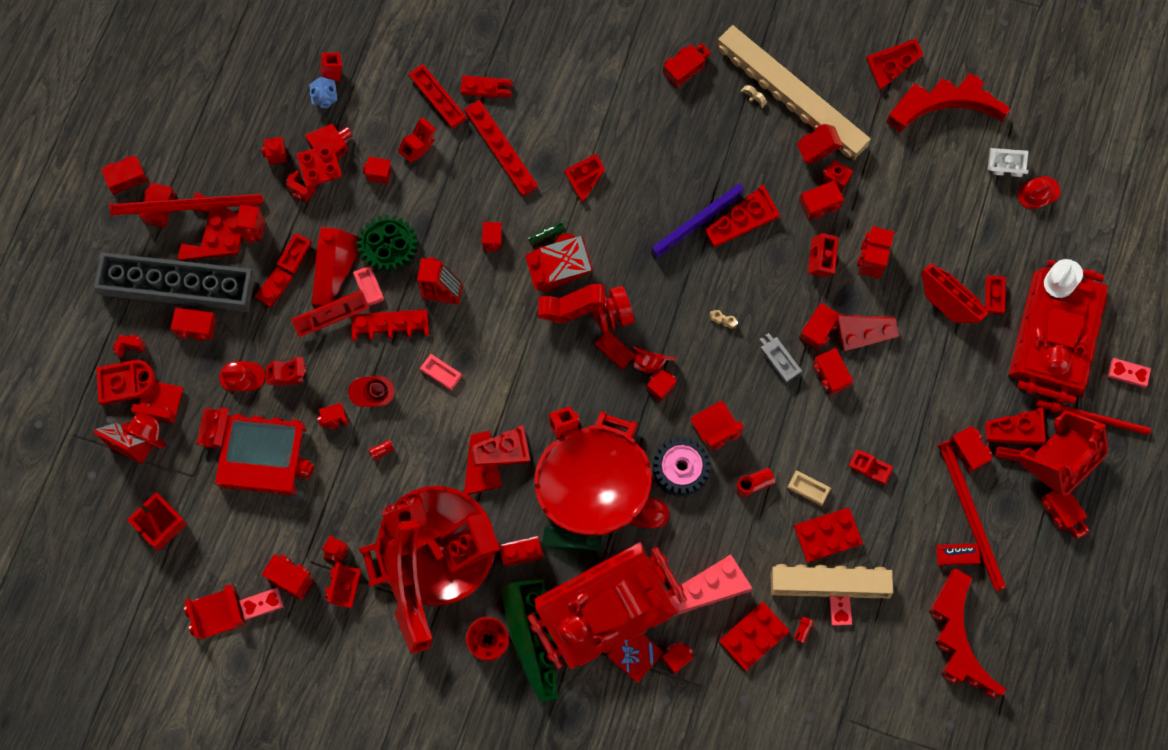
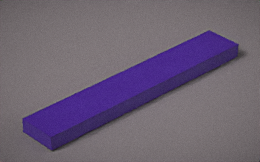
[651,183,743,259]

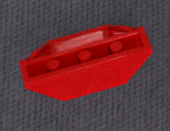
[921,263,989,323]

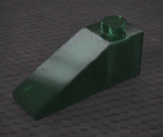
[542,527,603,556]

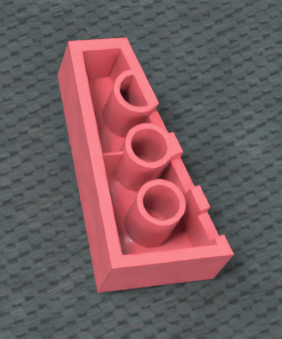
[672,555,752,616]

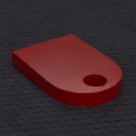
[96,360,156,405]

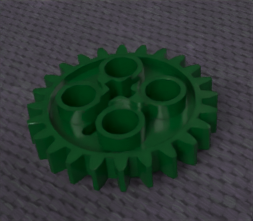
[356,214,418,273]

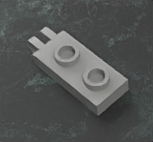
[759,333,802,383]

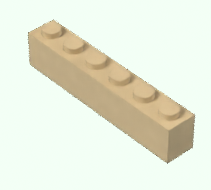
[771,564,893,599]

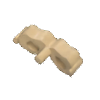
[740,85,767,108]
[709,310,738,329]

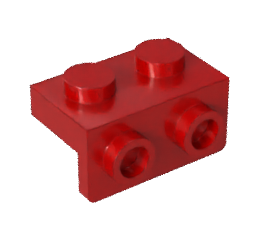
[325,562,362,609]

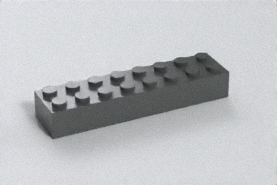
[94,252,255,312]

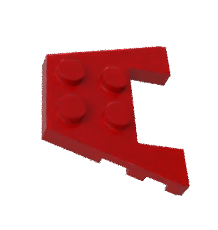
[177,192,242,262]

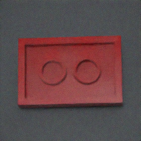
[793,507,863,563]
[718,601,790,672]

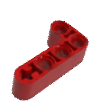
[538,284,605,323]

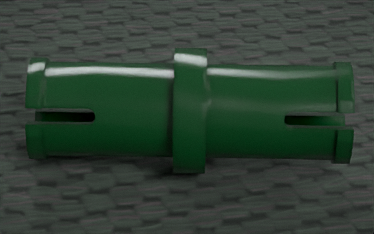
[528,221,566,248]

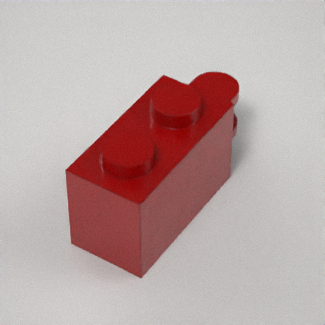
[663,43,712,88]
[1041,490,1089,540]

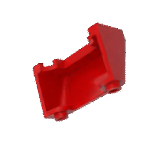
[1019,410,1108,496]

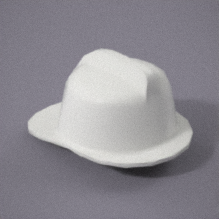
[1044,259,1083,298]

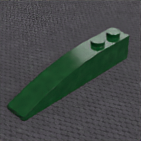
[500,579,558,702]

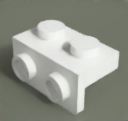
[988,148,1028,177]

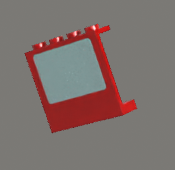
[215,414,307,496]

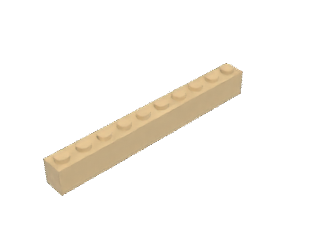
[717,25,871,161]

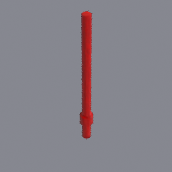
[1035,399,1151,435]

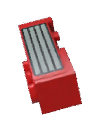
[417,257,463,305]

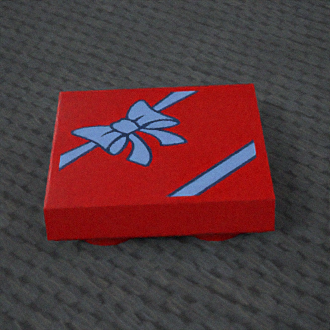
[607,634,664,684]

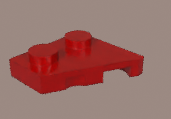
[564,154,605,203]

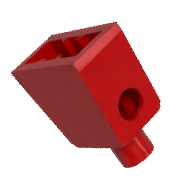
[305,124,353,160]

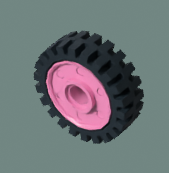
[653,437,711,497]

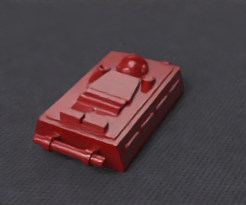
[1008,260,1108,404]
[527,542,687,669]

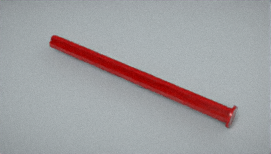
[109,194,263,218]
[937,440,1006,591]

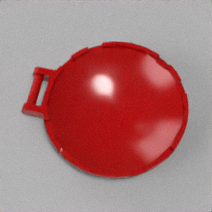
[534,411,652,536]
[359,486,495,606]

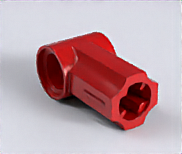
[735,467,776,498]

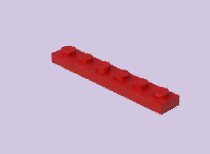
[464,100,538,197]

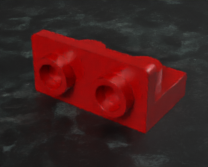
[196,407,229,449]

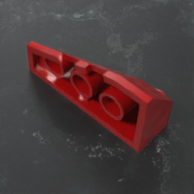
[312,227,358,306]

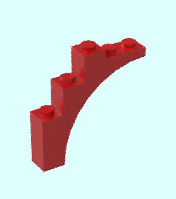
[886,73,1011,133]
[385,520,433,654]
[928,568,1006,699]

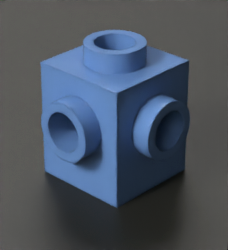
[309,77,337,108]

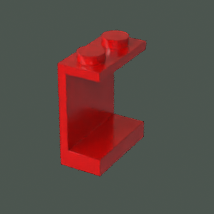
[183,584,245,640]

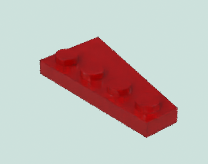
[705,184,780,248]

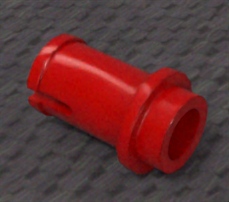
[368,439,395,460]
[793,617,814,644]

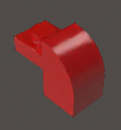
[398,118,436,163]
[266,357,306,386]
[416,525,444,561]

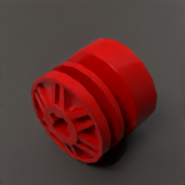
[592,286,634,333]
[466,617,509,661]

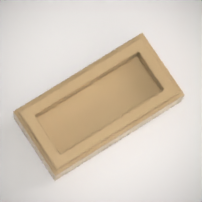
[787,470,831,506]

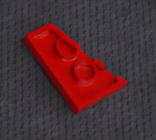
[865,38,923,91]
[836,314,899,351]
[985,407,1046,445]
[470,425,530,467]
[464,431,502,495]

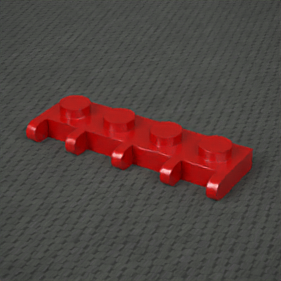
[351,309,429,341]

